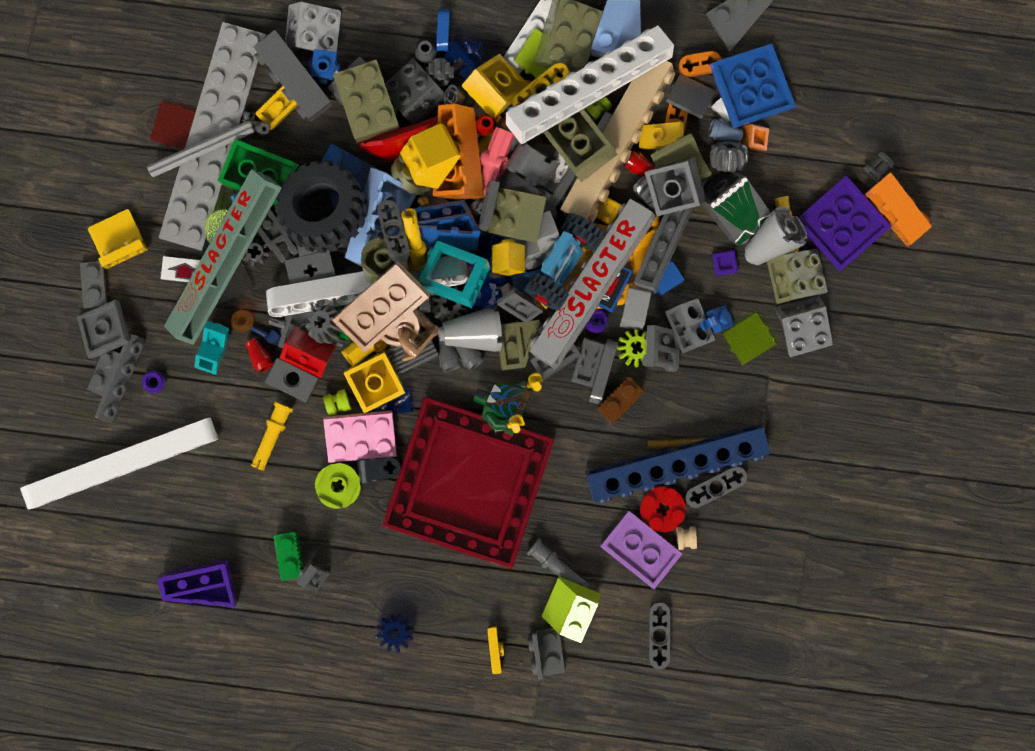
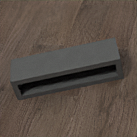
[253,30,332,122]

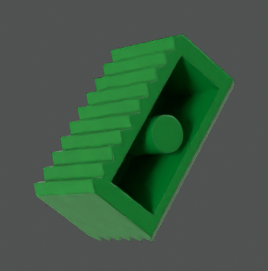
[273,532,304,581]

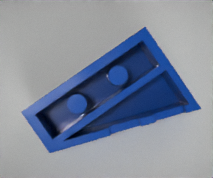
[397,200,480,251]

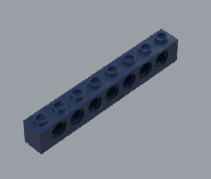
[585,424,770,503]

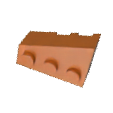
[864,172,932,247]

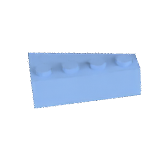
[345,168,417,267]

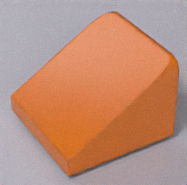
[740,124,769,151]

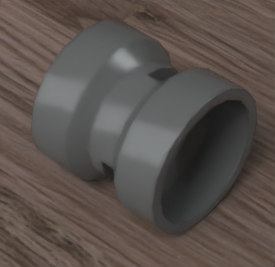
[444,85,475,108]

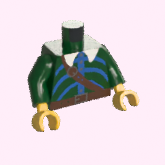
[473,373,543,436]

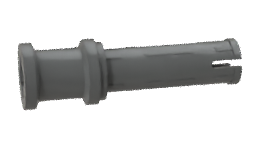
[526,538,589,588]

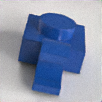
[700,305,734,333]

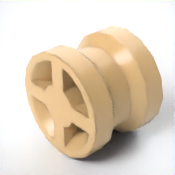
[676,526,697,550]

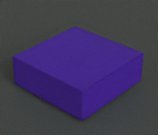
[711,250,738,277]

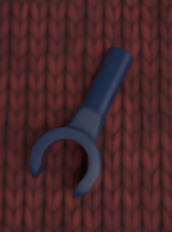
[249,324,281,345]

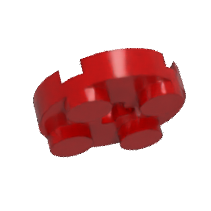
[640,487,686,532]

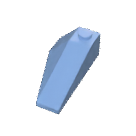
[591,0,641,62]

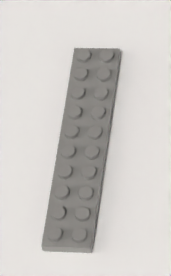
[159,22,267,251]

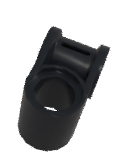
[357,457,402,484]

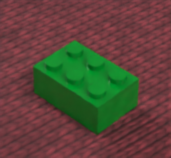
[217,139,300,206]

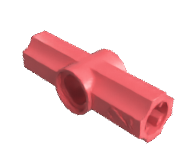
[480,127,515,196]

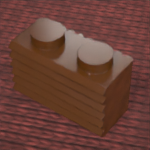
[597,377,644,425]

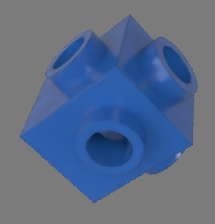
[307,49,341,85]

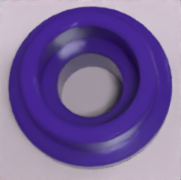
[142,370,165,393]

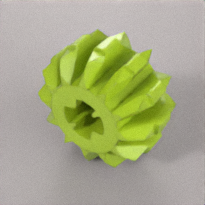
[617,329,647,368]

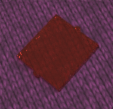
[150,102,196,150]

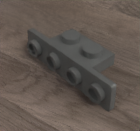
[87,333,145,423]

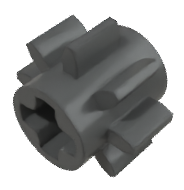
[425,58,454,87]
[243,238,270,267]

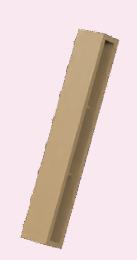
[560,61,675,222]

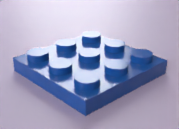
[709,44,796,129]

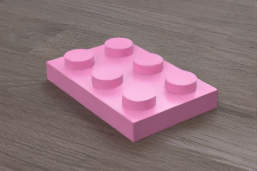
[323,411,397,463]

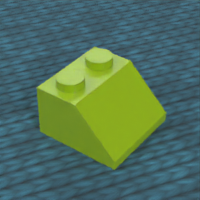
[542,576,601,643]

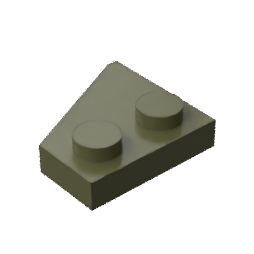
[497,320,540,371]

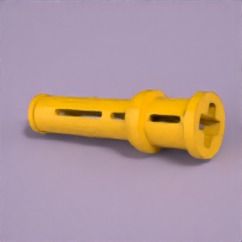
[401,208,428,271]
[251,401,294,471]

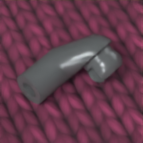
[241,111,270,134]

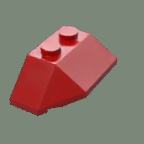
[359,116,438,164]

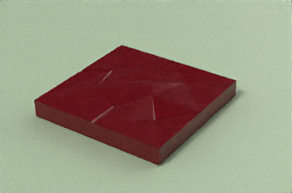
[382,396,555,569]

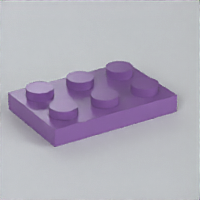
[600,511,682,589]

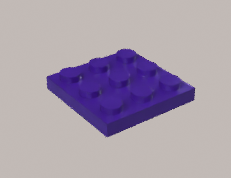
[798,176,892,272]

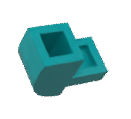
[195,321,230,375]

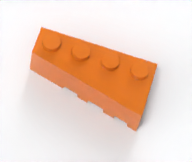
[432,104,484,200]

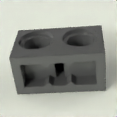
[665,298,715,354]

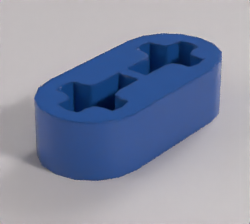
[437,9,450,52]

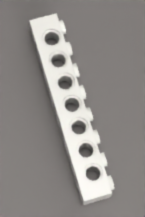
[506,26,674,145]

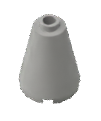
[744,206,807,265]
[438,306,502,352]

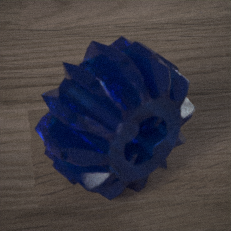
[375,613,414,652]

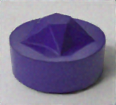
[585,309,608,333]

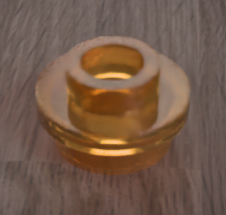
[231,310,254,333]

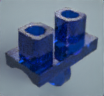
[444,39,484,80]
[472,282,502,311]

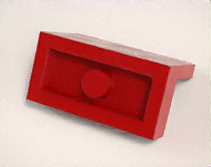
[279,327,336,378]

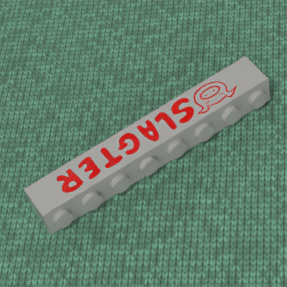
[530,199,656,369]

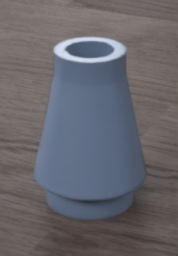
[708,118,743,142]

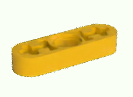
[512,63,571,106]

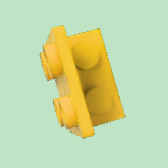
[88,209,148,269]

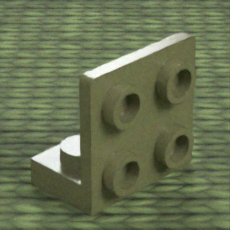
[651,134,711,180]
[767,249,828,304]

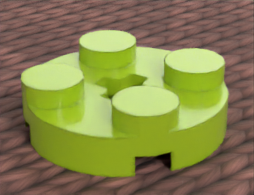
[315,463,361,509]

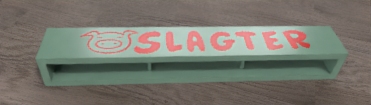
[164,169,282,345]

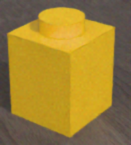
[492,239,525,276]

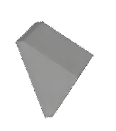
[620,286,651,332]

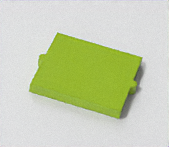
[513,28,548,78]

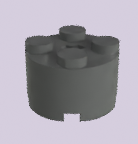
[506,140,561,188]

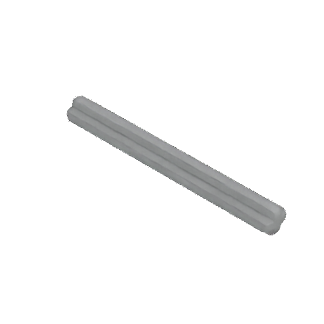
[147,121,254,177]

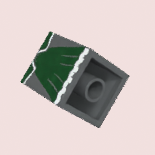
[702,171,771,246]

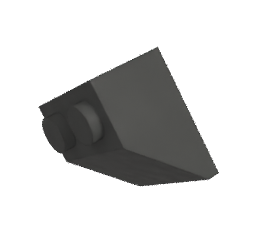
[645,157,707,216]

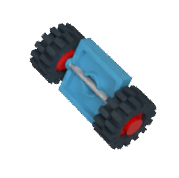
[524,213,604,311]

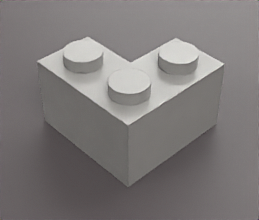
[510,211,560,270]

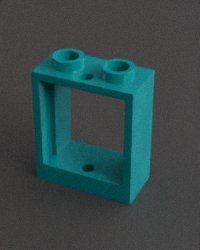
[417,241,490,308]

